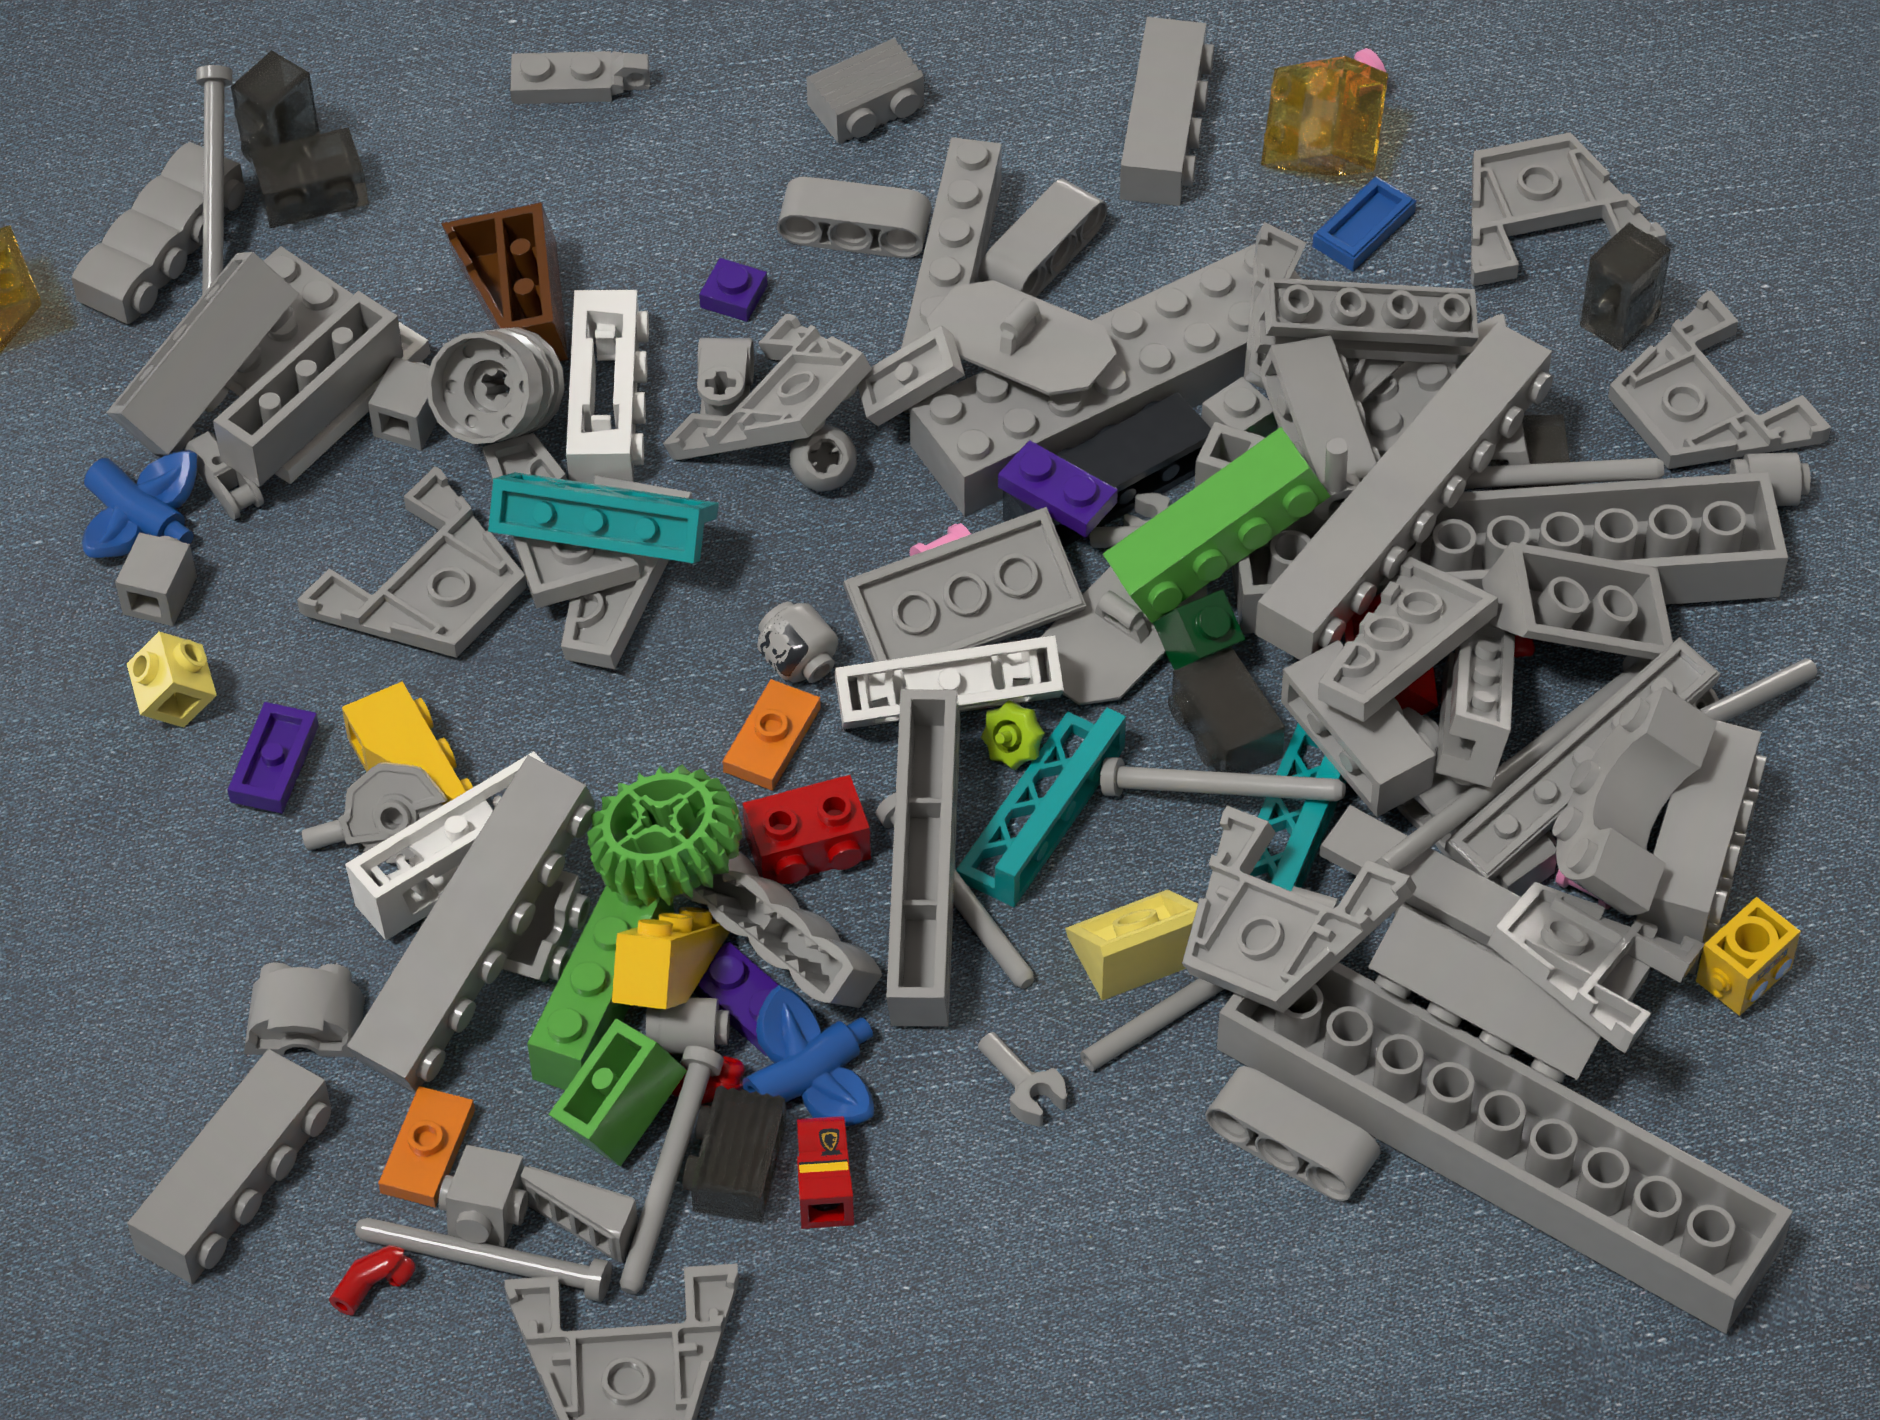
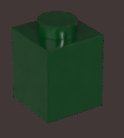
[1153,589,1245,673]

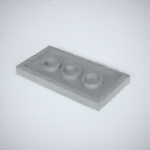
[843,507,1086,662]

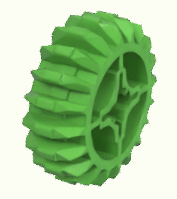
[587,764,743,907]

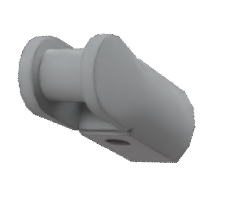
[185,431,264,520]

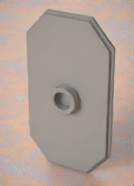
[926,280,1117,395]
[1040,566,1207,705]

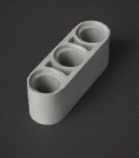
[777,177,932,258]
[978,178,1108,297]
[1205,1066,1381,1201]

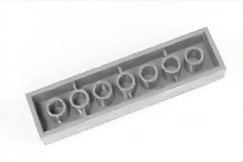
[910,244,1301,517]

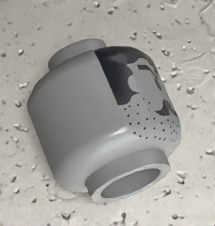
[757,602,838,683]

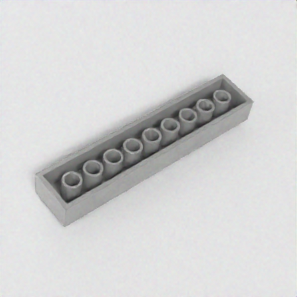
[1231,472,1788,634]
[1217,962,1793,1334]

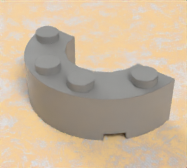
[1552,686,1717,915]

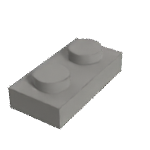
[857,325,965,426]

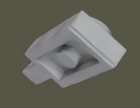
[510,51,650,104]

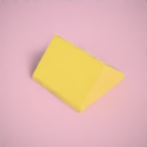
[1065,889,1198,1001]

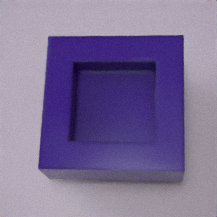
[699,258,768,322]

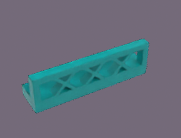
[488,472,719,563]
[956,707,1126,908]
[1250,723,1347,891]

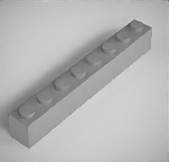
[1255,322,1553,660]

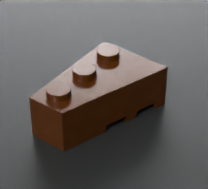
[441,202,568,362]

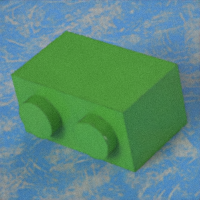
[548,1019,687,1167]

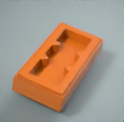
[722,679,821,791]
[378,1086,475,1208]

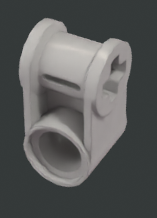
[697,338,754,416]

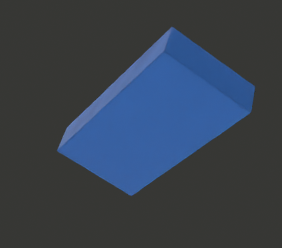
[1312,176,1416,272]

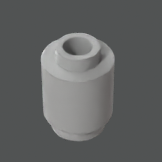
[1729,452,1811,506]
[646,997,730,1055]

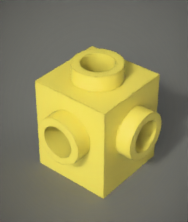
[127,631,217,728]

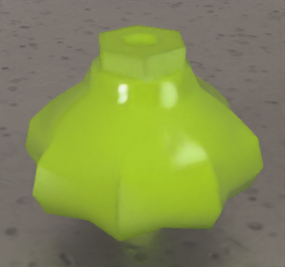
[980,700,1045,770]

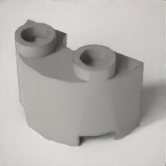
[502,870,590,982]
[244,963,365,1057]

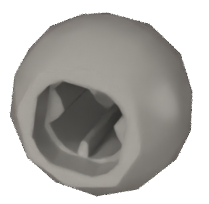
[790,424,857,492]

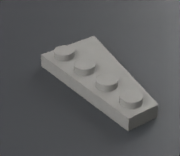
[482,433,641,609]
[561,475,693,669]
[1318,556,1498,722]

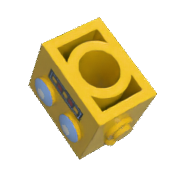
[1696,897,1801,1016]

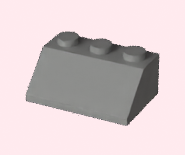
[1482,542,1673,660]

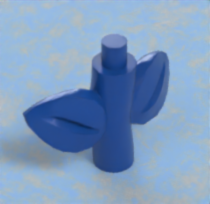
[82,450,197,558]
[742,985,874,1126]

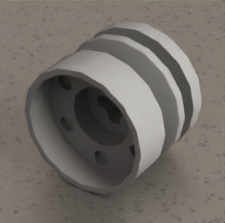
[426,327,564,444]

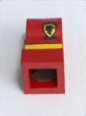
[797,1116,854,1229]

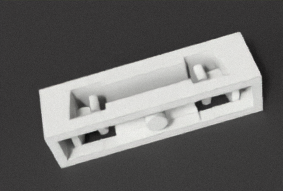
[566,290,649,484]
[835,635,1064,729]
[345,751,544,940]

